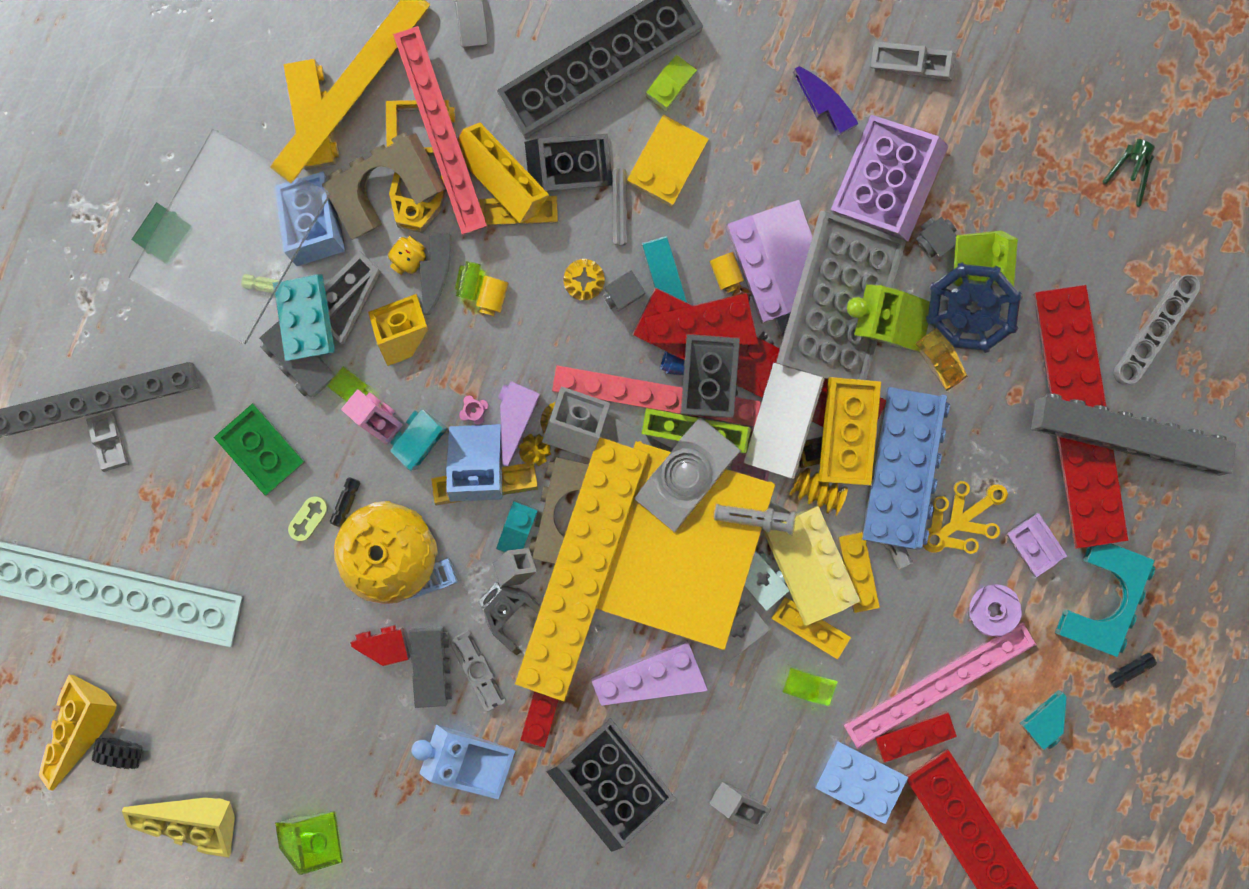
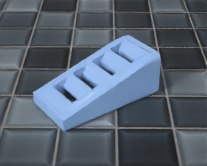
[409,558,458,600]

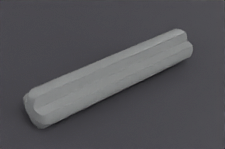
[612,168,627,246]

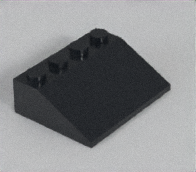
[546,718,675,852]

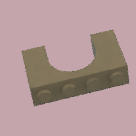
[322,132,446,240]
[529,457,589,564]

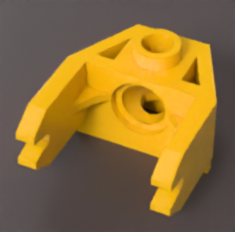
[389,171,446,233]

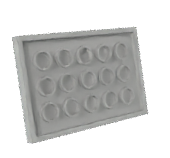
[776,211,906,380]

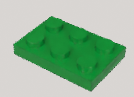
[213,403,305,496]

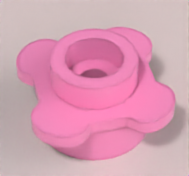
[459,396,488,425]

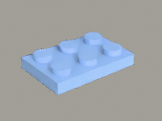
[816,741,908,824]

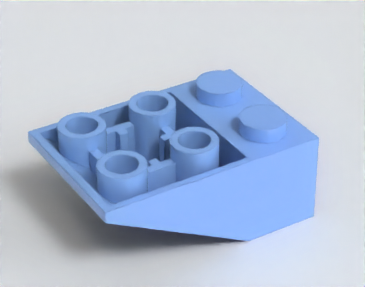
[447,424,502,502]

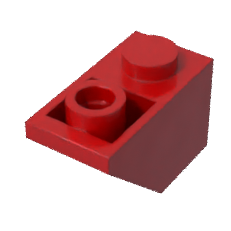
[350,625,410,666]

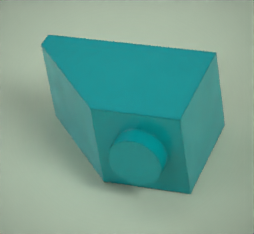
[496,500,538,552]
[1019,690,1067,750]

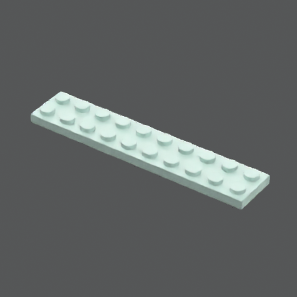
[0,541,243,647]

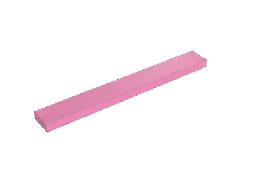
[844,622,1036,749]

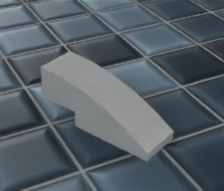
[871,41,956,81]

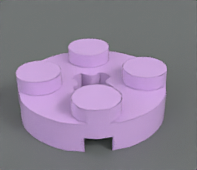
[969,585,1022,637]

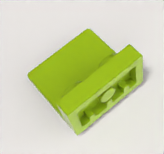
[953,230,1018,288]

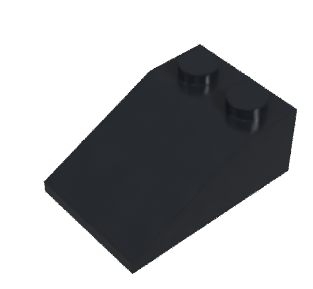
[524,134,613,192]

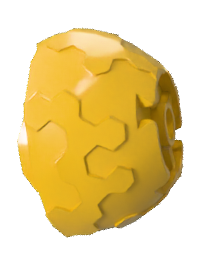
[334,501,438,604]

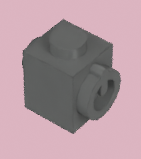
[916,217,957,259]

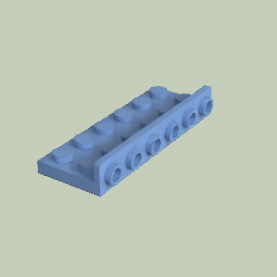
[862,387,950,550]

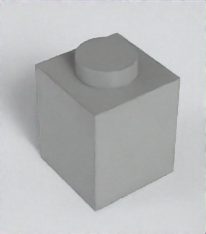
[493,548,537,587]

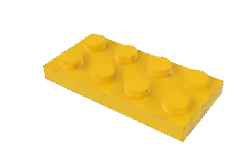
[818,377,881,485]

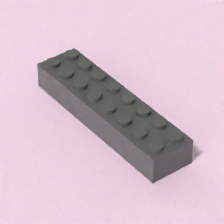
[497,0,703,139]

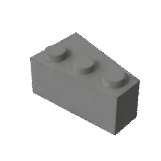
[325,251,381,345]

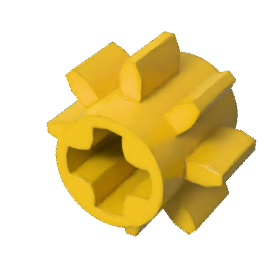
[518,434,551,466]

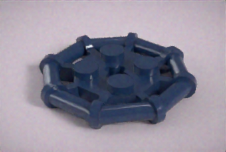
[926,262,1023,353]

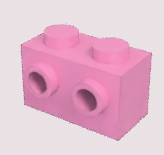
[341,389,403,445]

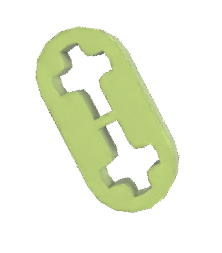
[288,496,328,541]

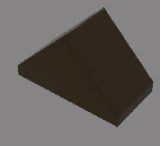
[798,436,823,468]

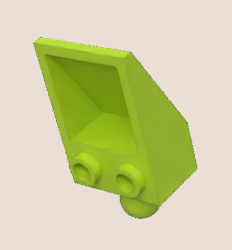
[847,284,930,353]

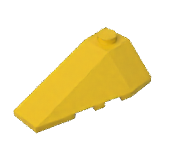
[39,674,117,791]

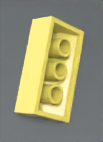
[763,506,860,626]

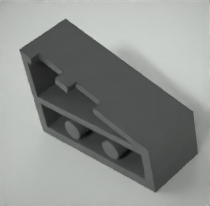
[408,626,452,708]

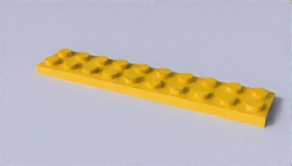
[515,437,649,701]

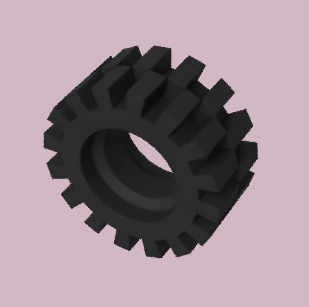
[92,738,143,769]

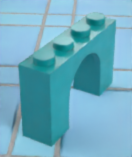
[1055,543,1155,657]

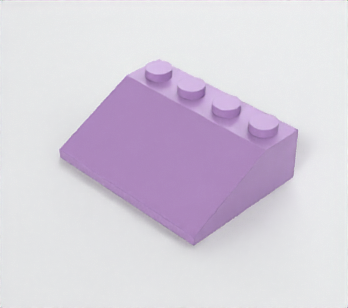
[831,115,948,241]
[726,200,812,324]

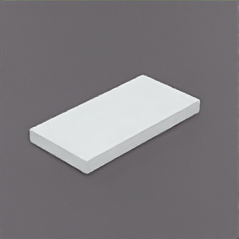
[744,363,824,478]

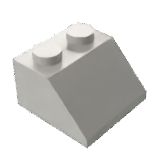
[542,386,610,459]

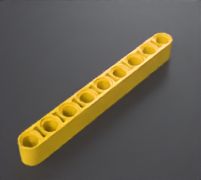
[270,0,431,184]

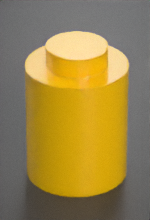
[709,252,744,293]
[476,276,509,316]

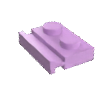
[1006,513,1067,577]

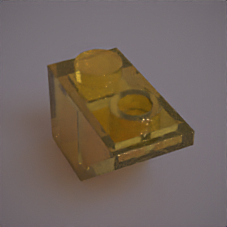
[916,328,968,391]

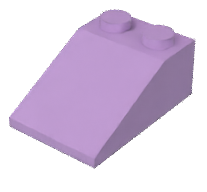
[498,381,541,466]

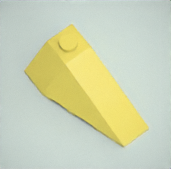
[122,798,235,858]

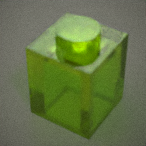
[327,366,370,402]

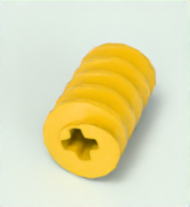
[789,468,848,517]

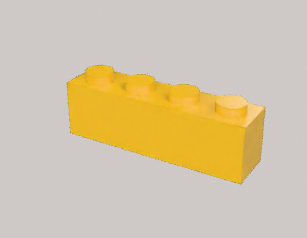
[283,59,339,170]
[457,122,549,223]

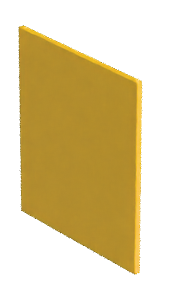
[596,441,776,650]

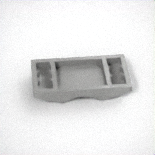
[634,417,741,532]

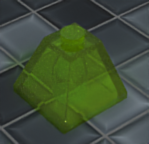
[275,811,343,875]

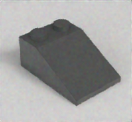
[681,334,740,418]

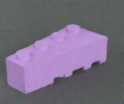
[591,640,708,706]

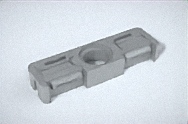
[450,631,506,711]

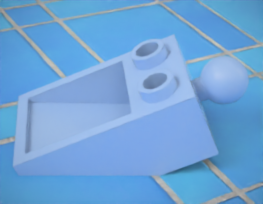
[412,725,515,800]

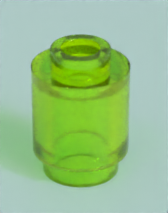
[455,261,485,300]

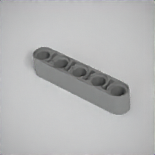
[1114,275,1200,384]

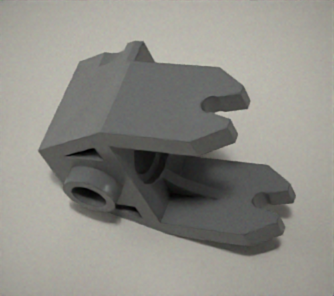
[479,582,541,655]

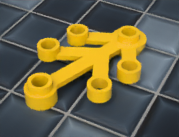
[922,481,1008,554]

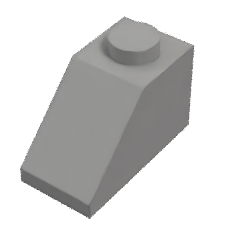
[709,782,771,831]

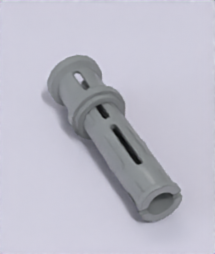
[714,504,796,535]

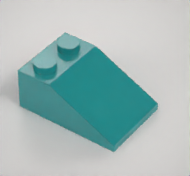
[390,409,448,471]

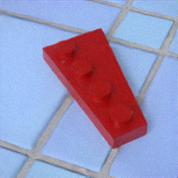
[644,293,758,345]

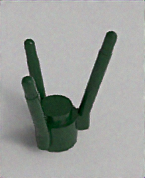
[1103,139,1155,207]

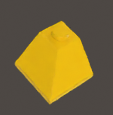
[368,294,428,366]

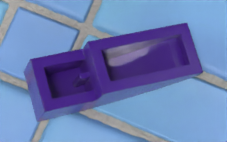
[793,66,859,136]

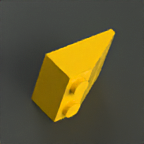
[627,114,709,207]

